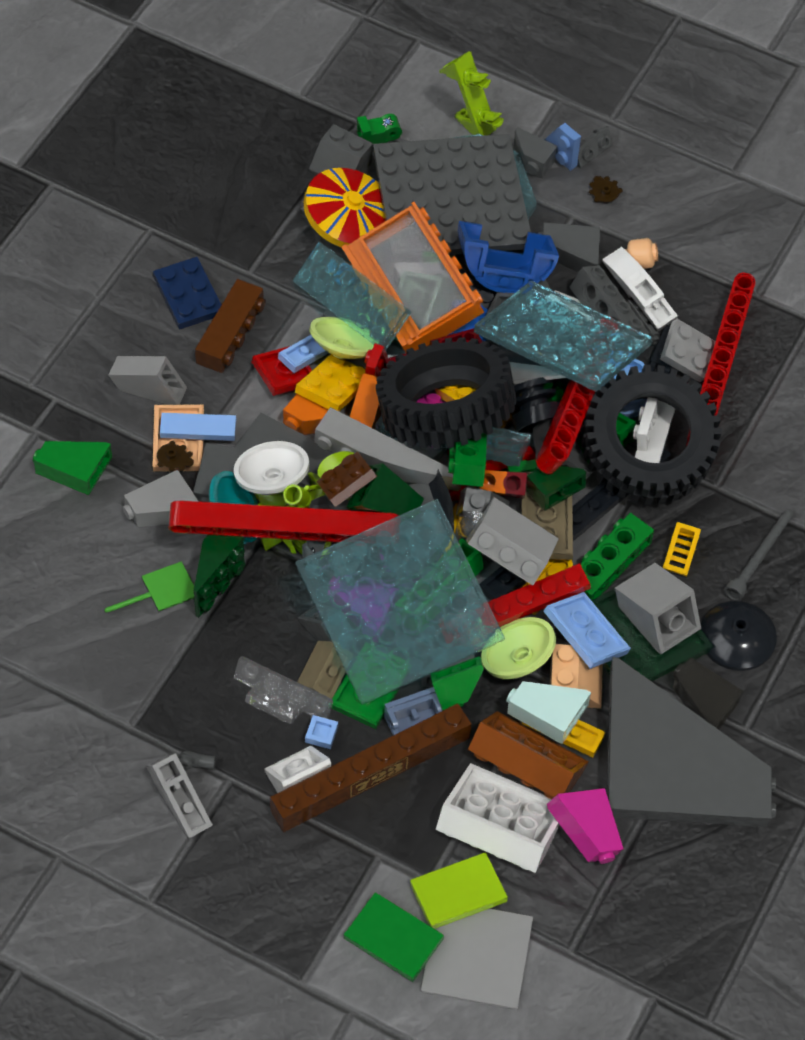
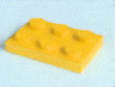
[295,354,366,411]

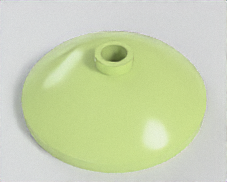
[309,317,381,359]
[481,617,556,679]

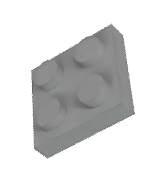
[660,318,716,383]

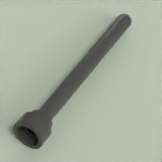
[724,509,793,601]

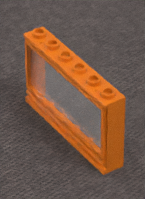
[341,202,484,352]

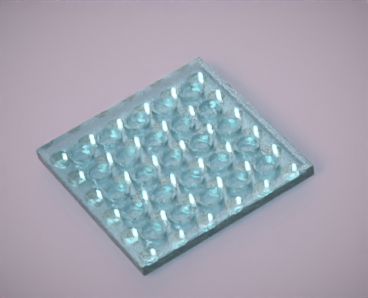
[295,499,505,705]

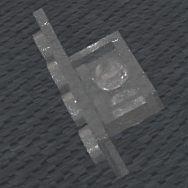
[234,656,333,724]

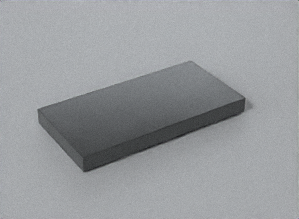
[234,413,334,492]

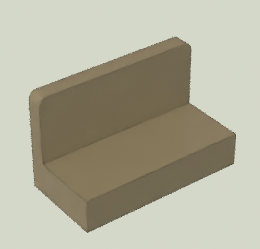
[296,641,354,701]

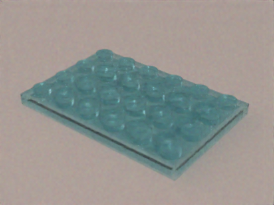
[474,280,652,392]

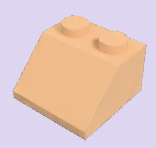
[550,644,603,708]

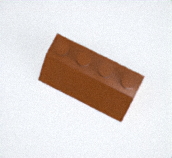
[468,711,589,800]

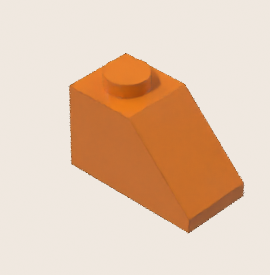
[283,394,328,435]

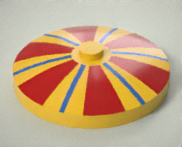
[303,168,386,248]

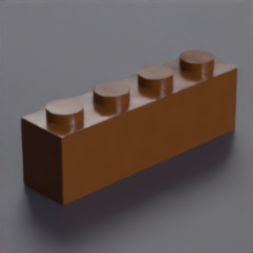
[195,279,266,373]

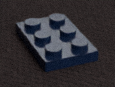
[153,257,221,330]

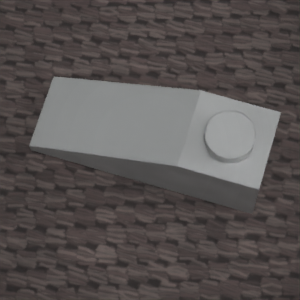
[146,753,213,838]

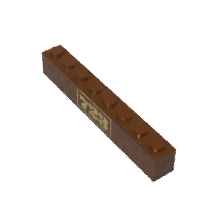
[270,703,472,833]

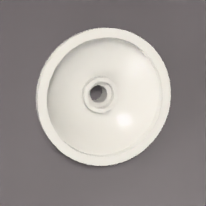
[234,441,310,495]

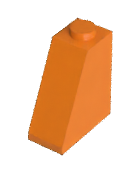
[350,373,382,431]

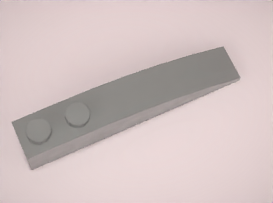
[314,407,461,491]

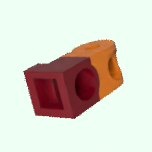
[479,470,527,499]

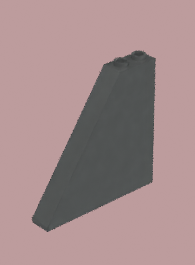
[607,657,776,827]

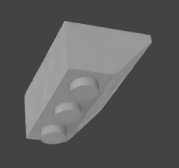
[466,497,559,585]

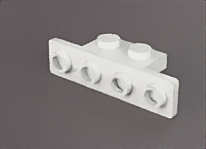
[633,397,675,463]

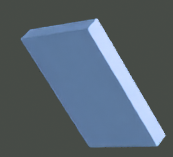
[543,592,631,669]

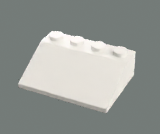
[436,763,560,873]

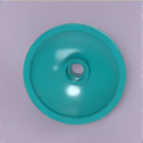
[209,471,258,544]

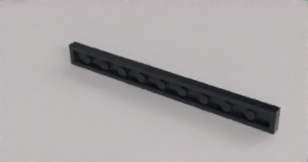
[478,448,672,601]

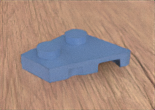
[544,123,581,171]

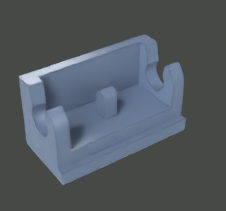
[384,687,443,735]

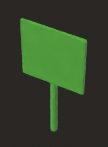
[104,561,194,613]

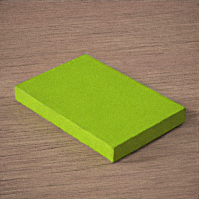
[410,852,508,929]

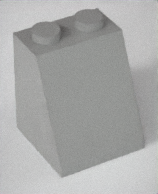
[615,563,701,654]

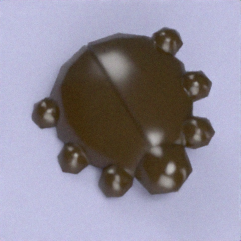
[589,176,623,203]
[156,441,194,472]

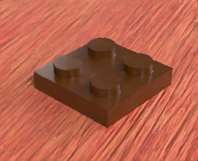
[316,451,377,507]

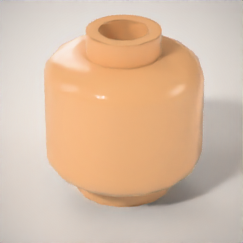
[625,238,658,269]

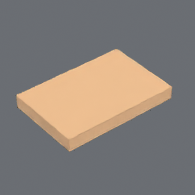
[153,405,204,471]

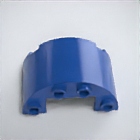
[458,221,559,293]

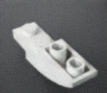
[602,247,678,332]

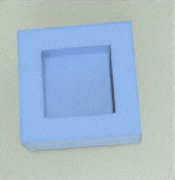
[305,715,338,749]

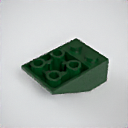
[193,535,245,618]

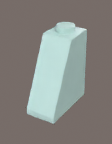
[506,681,591,744]

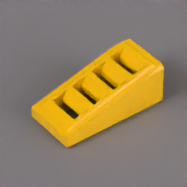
[663,522,701,577]

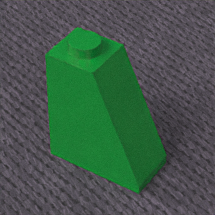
[32,441,112,495]

